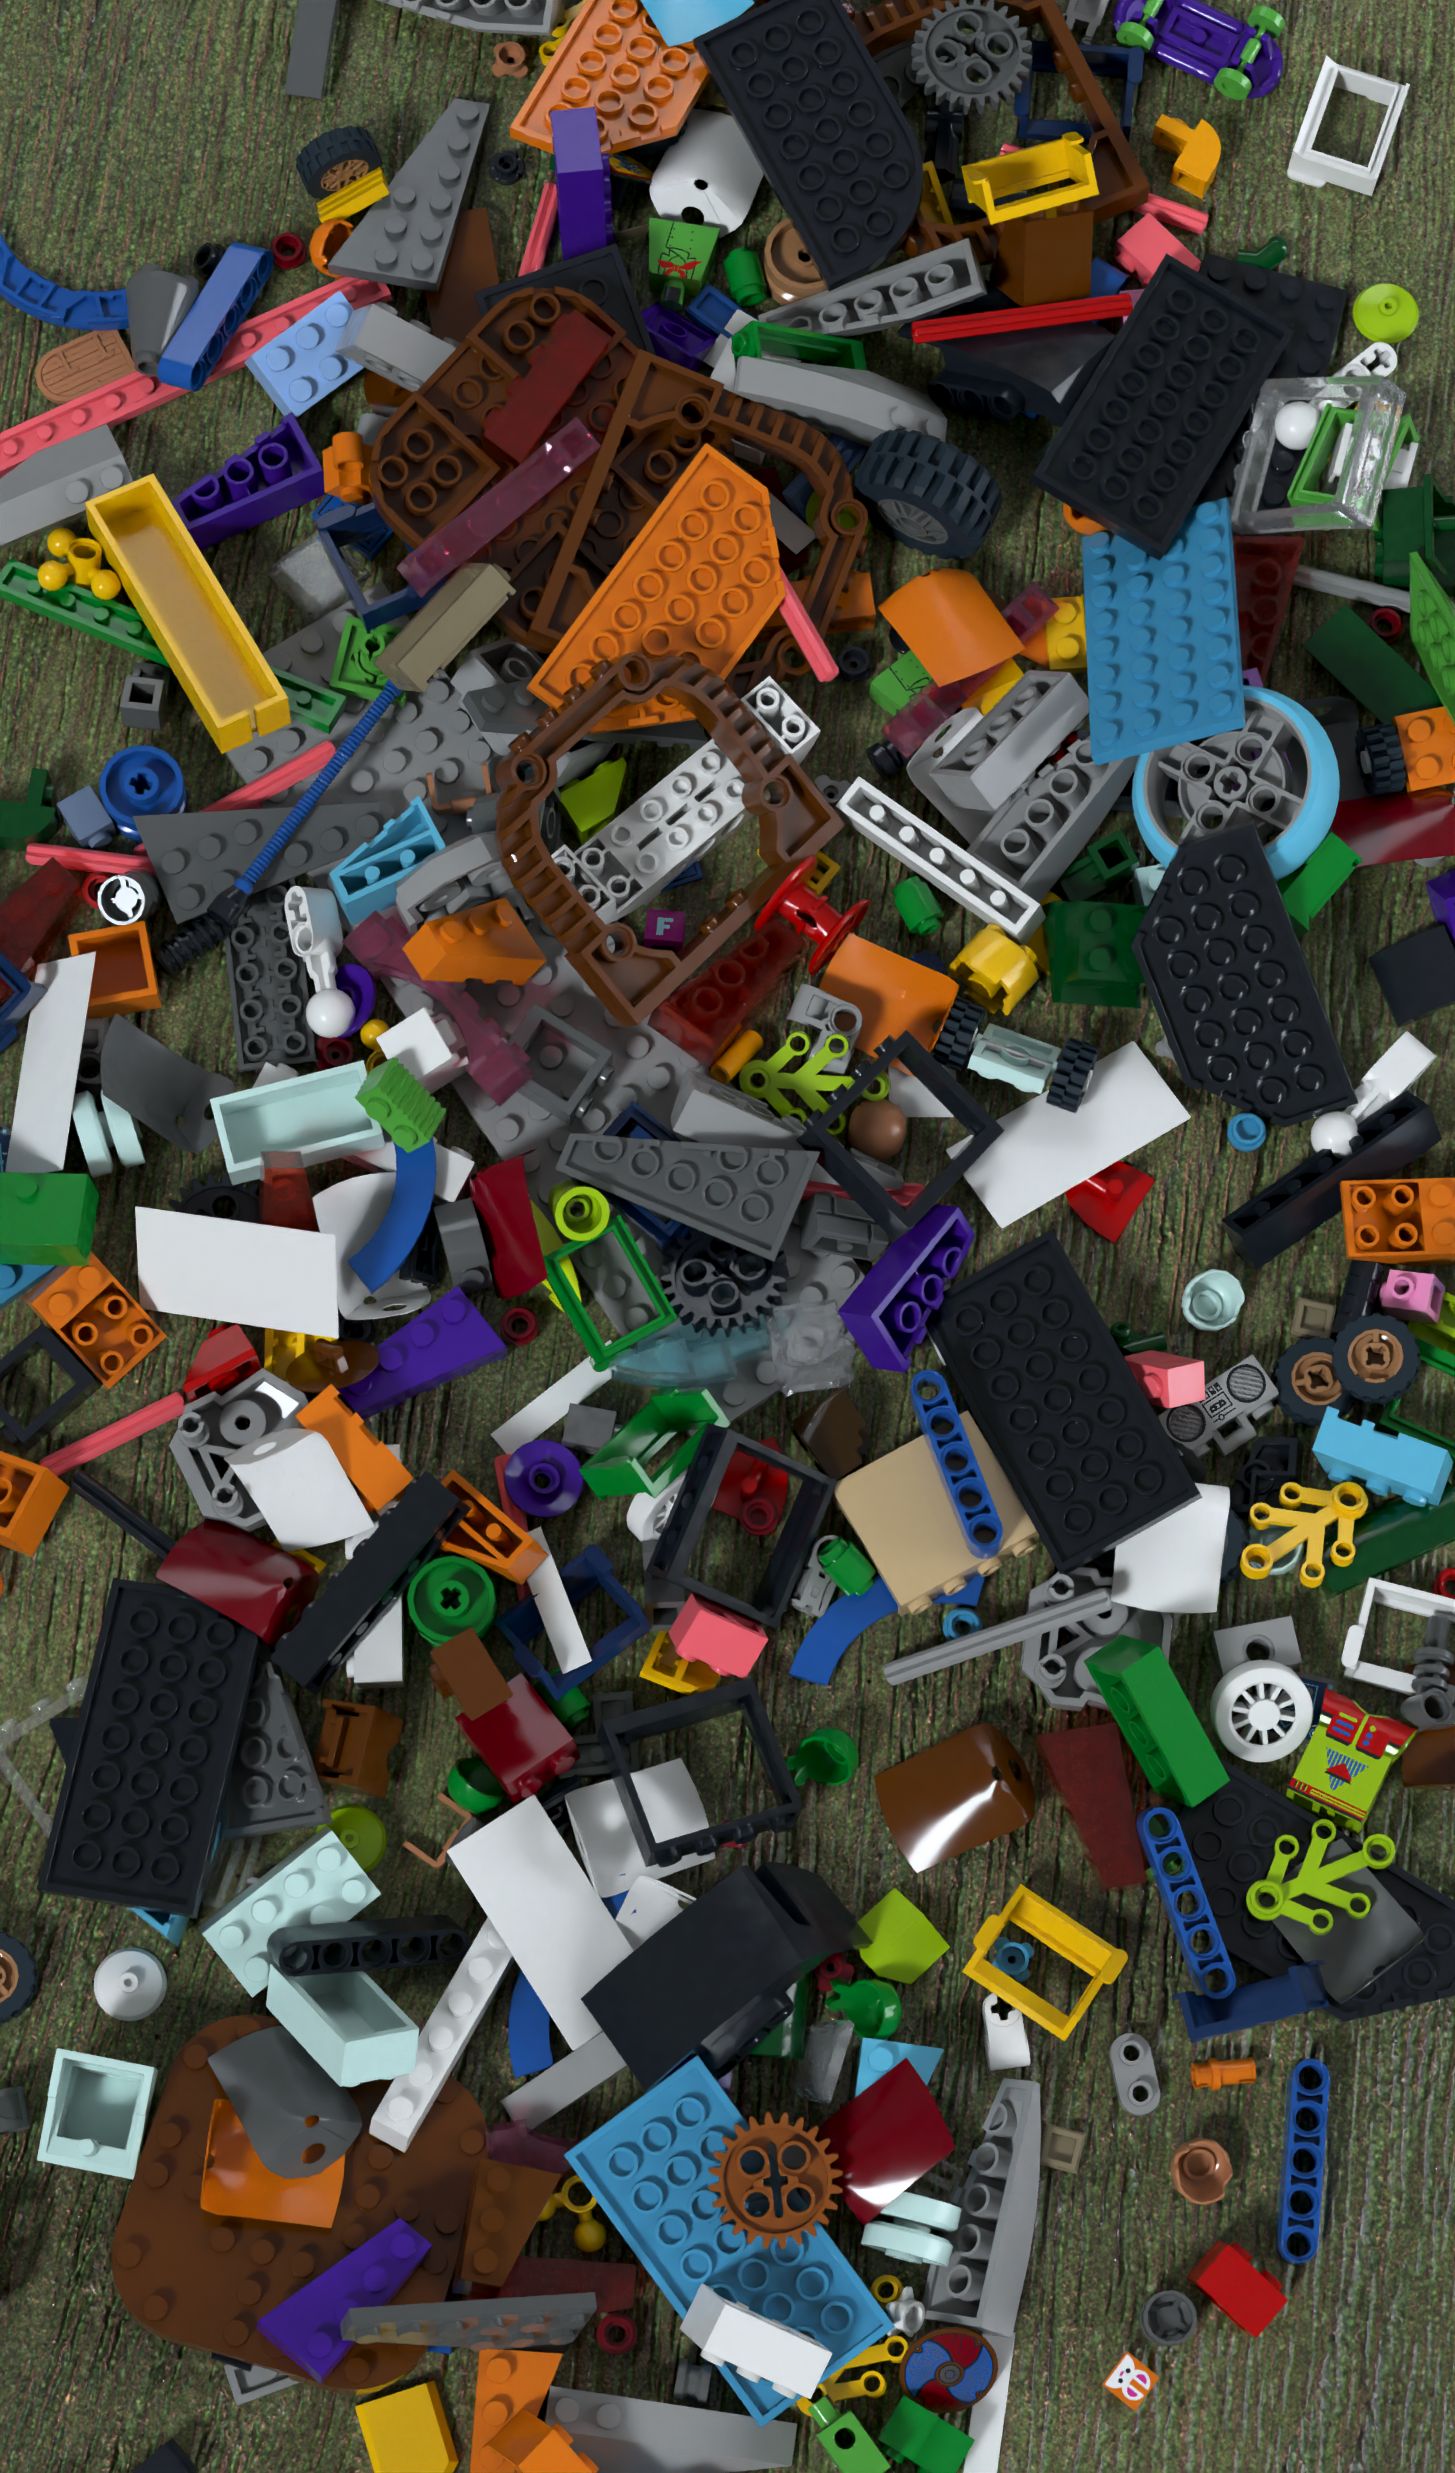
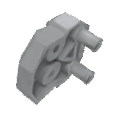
[395,831,535,936]
[169,1368,309,1532]
[1020,1567,1172,1712]

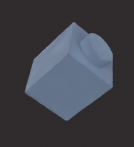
[56,785,117,850]

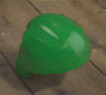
[784,1726,859,1786]
[447,1757,507,1815]
[825,1978,903,2040]

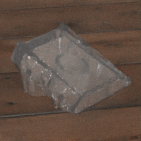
[267,531,371,622]
[763,1299,856,1397]
[788,2020,855,2107]

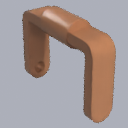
[426,763,492,815]
[402,1793,473,1869]

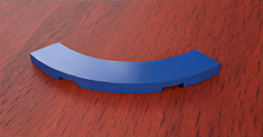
[0,233,129,331]
[348,1137,437,1295]
[789,1574,985,1687]
[508,1873,636,2079]

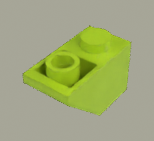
[558,757,627,844]

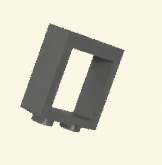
[491,1003,615,1126]

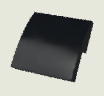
[1368,924,1455,1028]

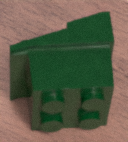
[1374,474,1455,597]
[1041,901,1148,1009]

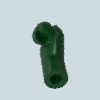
[1236,236,1288,270]
[1110,1321,1167,1356]

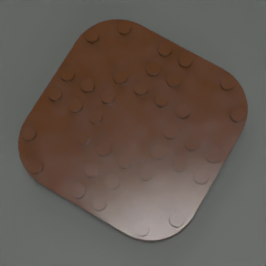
[368,286,735,655]
[111,2015,489,2395]

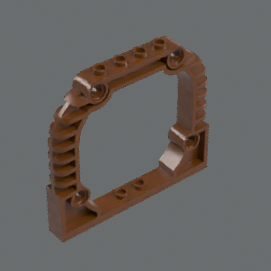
[851,0,1150,266]
[526,349,869,700]
[494,652,845,1028]

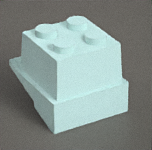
[37,2048,159,2180]

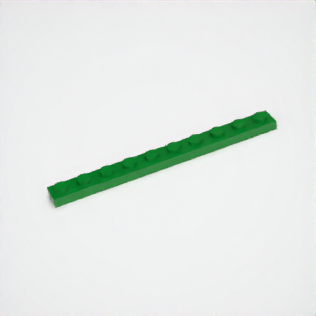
[0,558,347,734]

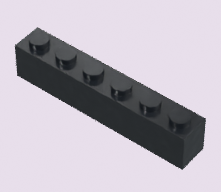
[1221,1090,1442,1270]
[270,1470,471,1695]

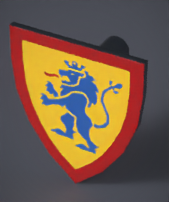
[609,151,655,211]

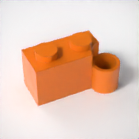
[322,432,373,505]

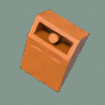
[1340,1178,1455,1266]
[22,1251,167,1389]

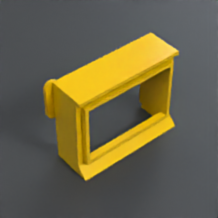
[961,132,1099,225]
[962,1884,1128,2042]

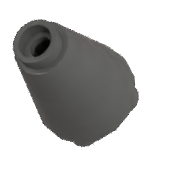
[126,264,200,376]

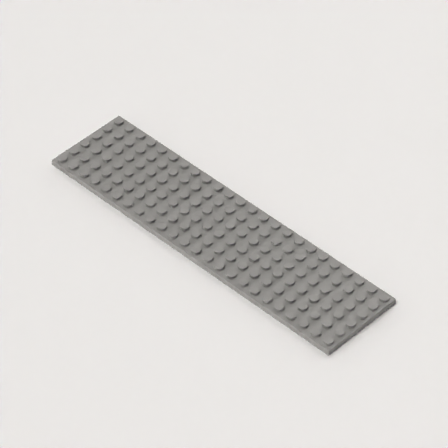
[190,581,865,1438]

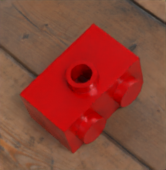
[1186,2240,1288,2338]

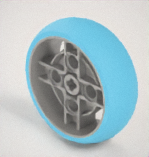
[1132,685,1340,881]

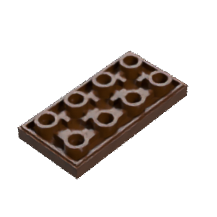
[425,207,499,343]

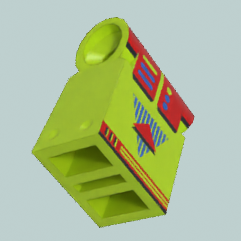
[1286,1688,1418,1835]

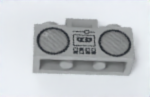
[1157,1354,1279,1459]

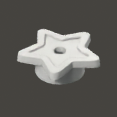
[886,2286,925,2337]

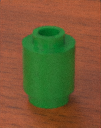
[723,248,768,307]
[892,876,945,936]
[818,1536,876,1596]
[534,1668,591,1730]

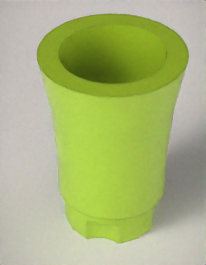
[548,1180,610,1241]

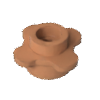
[492,41,530,79]

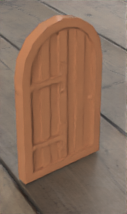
[35,330,137,404]

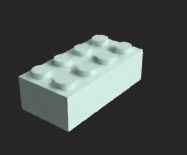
[210,1060,385,1185]
[198,1826,381,1998]
[266,1953,419,2087]

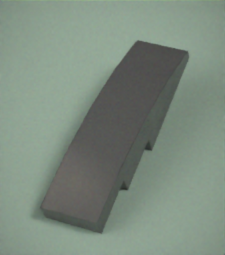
[284,0,340,101]

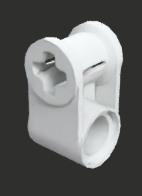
[982,1993,1030,2071]

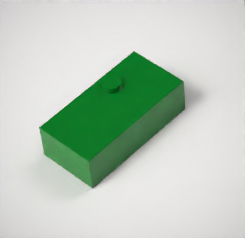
[0,1172,100,1266]
[1084,1634,1230,1808]

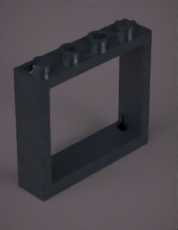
[796,1030,1005,1241]
[645,1423,838,1629]
[597,1678,803,1867]

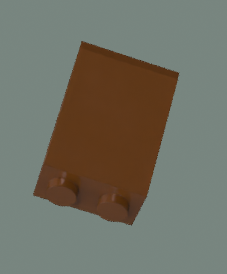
[990,200,1094,307]

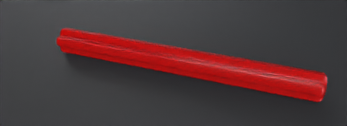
[911,293,1133,344]

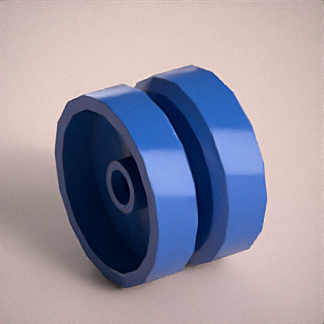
[99,746,188,842]

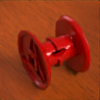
[754,854,871,976]

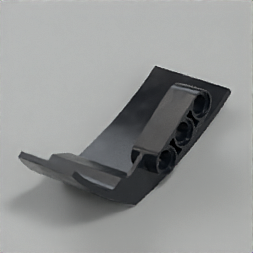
[897,279,1116,427]
[581,1862,873,2091]

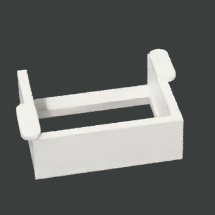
[1287,55,1410,196]
[1341,1577,1455,1706]

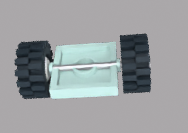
[933,996,1099,1114]

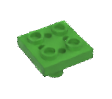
[329,616,408,707]

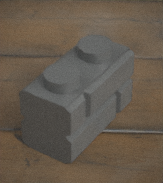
[798,1191,889,1262]

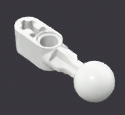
[1274,342,1397,450]
[284,886,356,1038]
[1310,1031,1437,1159]

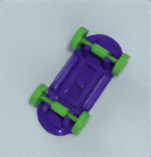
[1113,0,1285,100]

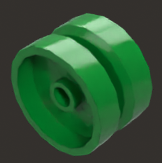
[407,1556,498,1648]

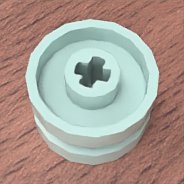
[72,1089,146,1178]
[861,2191,962,2267]

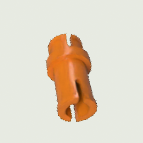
[1190,2057,1256,2091]

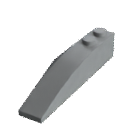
[376,0,566,36]
[758,238,988,338]
[734,356,947,447]
[0,424,134,550]
[966,735,1139,903]
[670,1068,905,1189]
[922,2078,1041,2338]
[545,2386,797,2473]

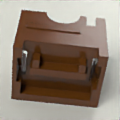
[313,1699,404,1799]

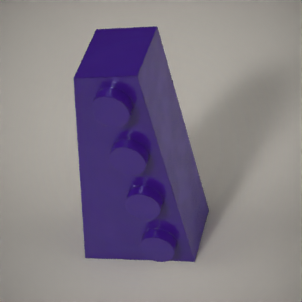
[550,107,613,261]
[171,412,327,550]
[837,1204,975,1373]
[337,1286,507,1420]
[257,2218,432,2384]

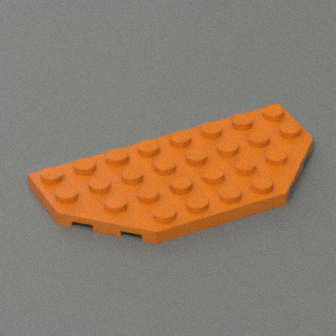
[510,0,710,154]
[526,443,786,735]

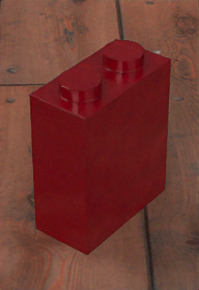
[455,1673,581,1804]

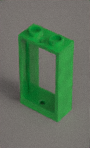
[731,320,867,411]

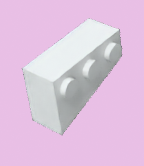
[680,2283,833,2399]

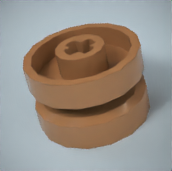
[763,218,828,306]

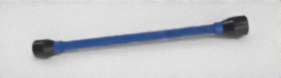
[207,679,404,928]

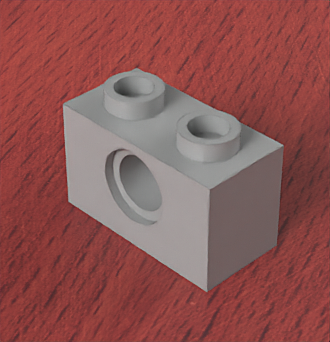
[1209,1616,1302,1682]

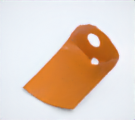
[877,568,1026,687]
[818,932,959,1077]
[201,2099,345,2228]

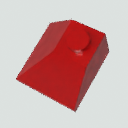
[183,1323,262,1403]

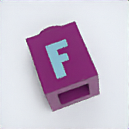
[644,909,686,955]

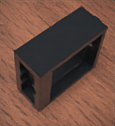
[0,1323,99,1451]

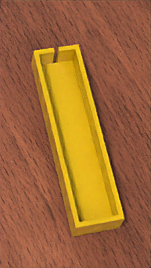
[84,473,291,754]

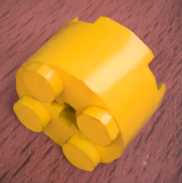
[949,924,1039,1016]

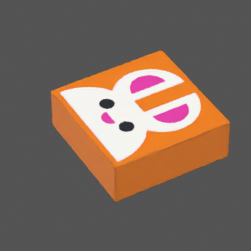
[1101,2351,1160,2411]

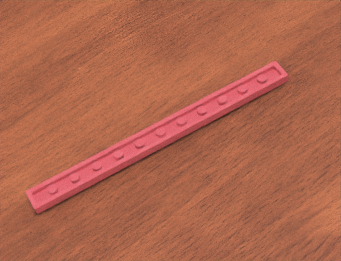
[0,276,392,478]

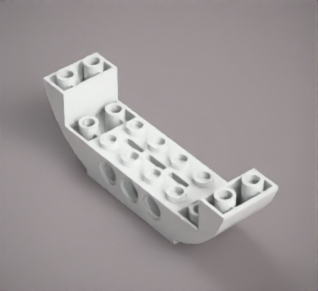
[551,676,821,924]

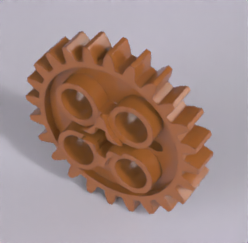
[708,2111,843,2249]

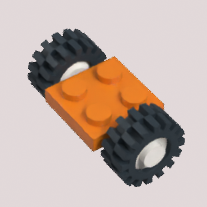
[1355,706,1455,796]

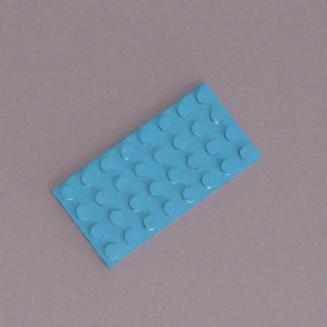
[1082,498,1246,766]
[564,2054,895,2428]

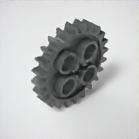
[911,0,1032,115]

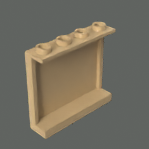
[831,1410,1039,1617]

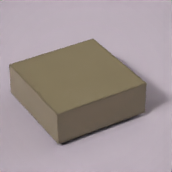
[1289,1297,1336,1340]
[1040,2123,1086,2175]

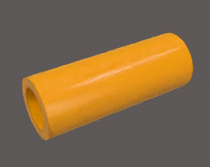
[710,1030,764,1084]

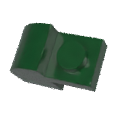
[0,768,60,851]
[1057,829,1140,902]

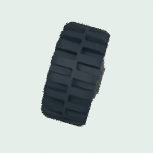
[852,429,1002,560]

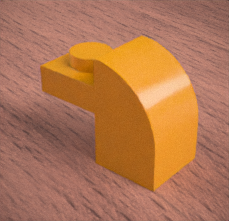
[1151,114,1221,199]

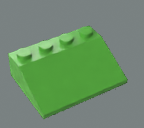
[1409,552,1455,726]

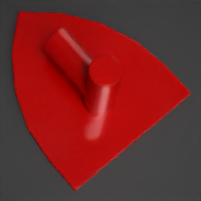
[1064,1161,1155,1244]
[711,1437,788,1535]

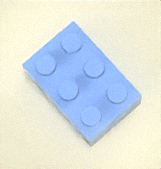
[244,290,365,419]

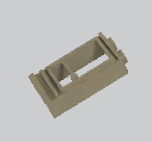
[373,562,516,693]

